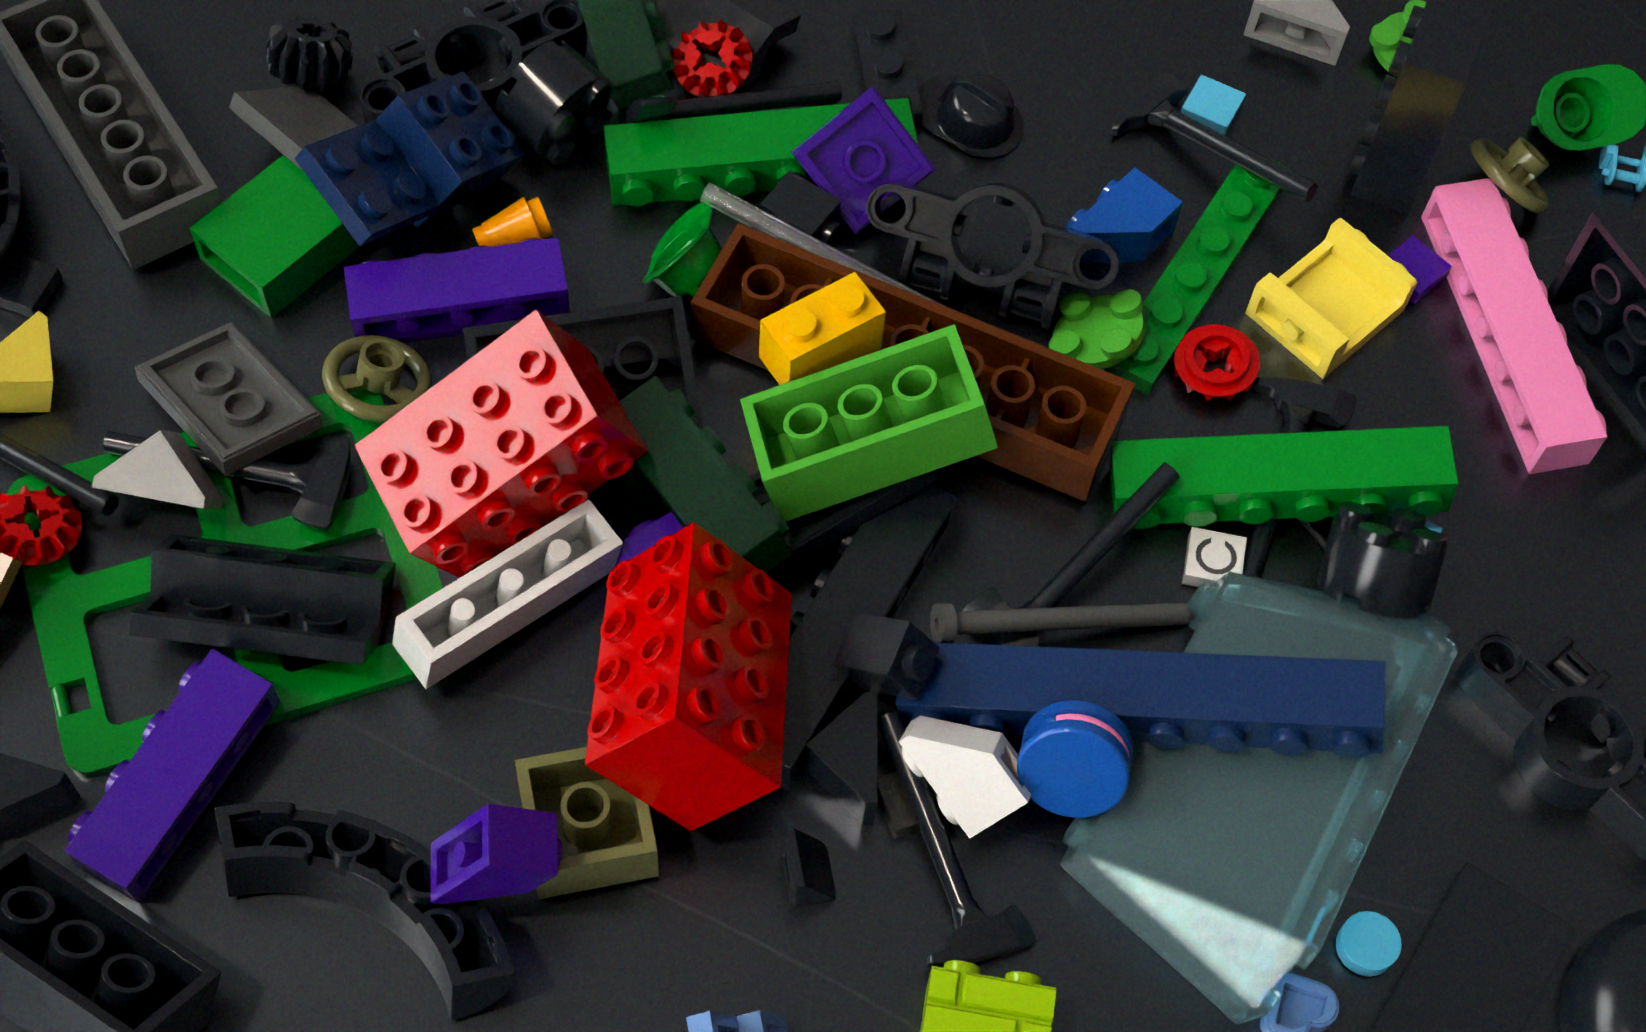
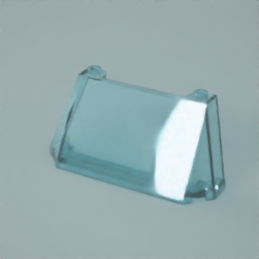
[1060,571,1458,1025]

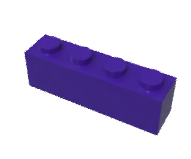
[344,237,570,343]
[64,649,281,903]

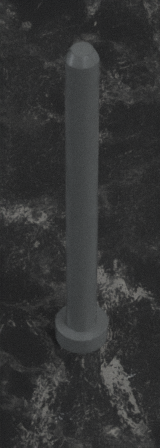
[930,602,1194,643]

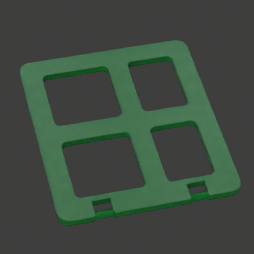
[7,390,443,778]

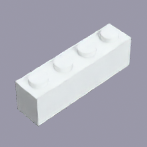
[392,499,623,689]

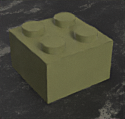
[515,747,659,899]

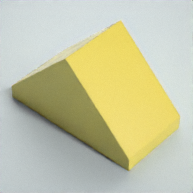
[0,311,53,413]

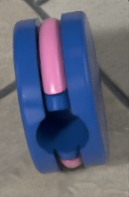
[1017,700,1134,818]

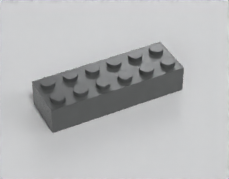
[0,0,222,270]

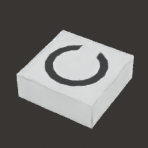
[1182,527,1247,595]

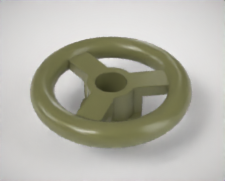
[1470,137,1549,214]
[322,335,432,422]

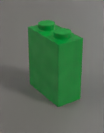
[190,155,360,318]

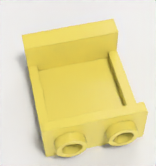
[1245,218,1417,379]

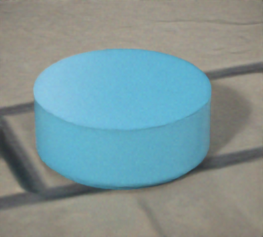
[1336,911,1402,977]

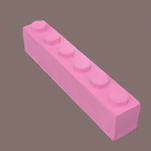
[1421,178,1608,474]

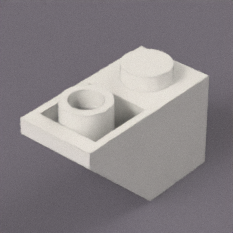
[899,715,1031,839]

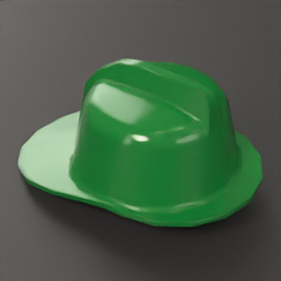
[1530,64,1646,151]
[642,201,722,298]

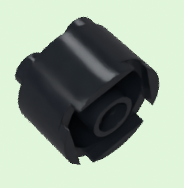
[495,40,613,166]
[1317,502,1448,619]

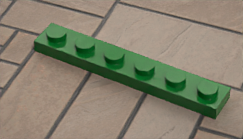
[1103,162,1291,396]

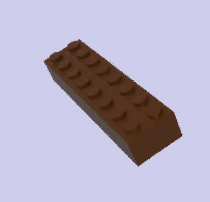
[690,223,1136,502]

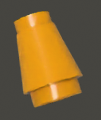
[472,197,554,247]

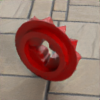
[673,19,753,97]
[1174,324,1260,402]
[0,484,82,566]

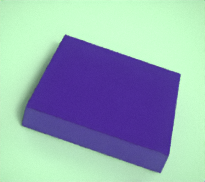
[791,87,936,234]

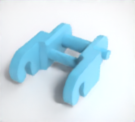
[1599,144,1646,192]

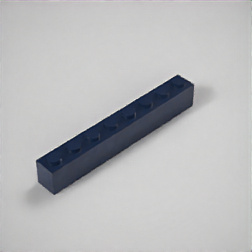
[896,642,1386,758]

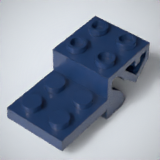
[294,71,526,246]

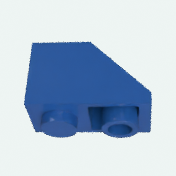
[1066,167,1183,263]

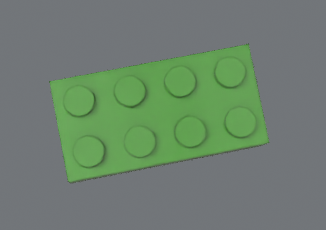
[740,324,998,523]

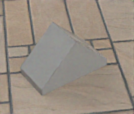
[1243,0,1350,66]
[92,430,224,509]

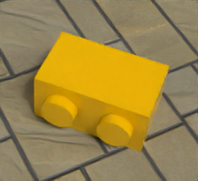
[759,272,886,385]

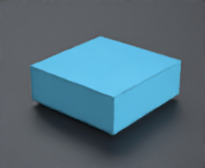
[1181,74,1246,135]

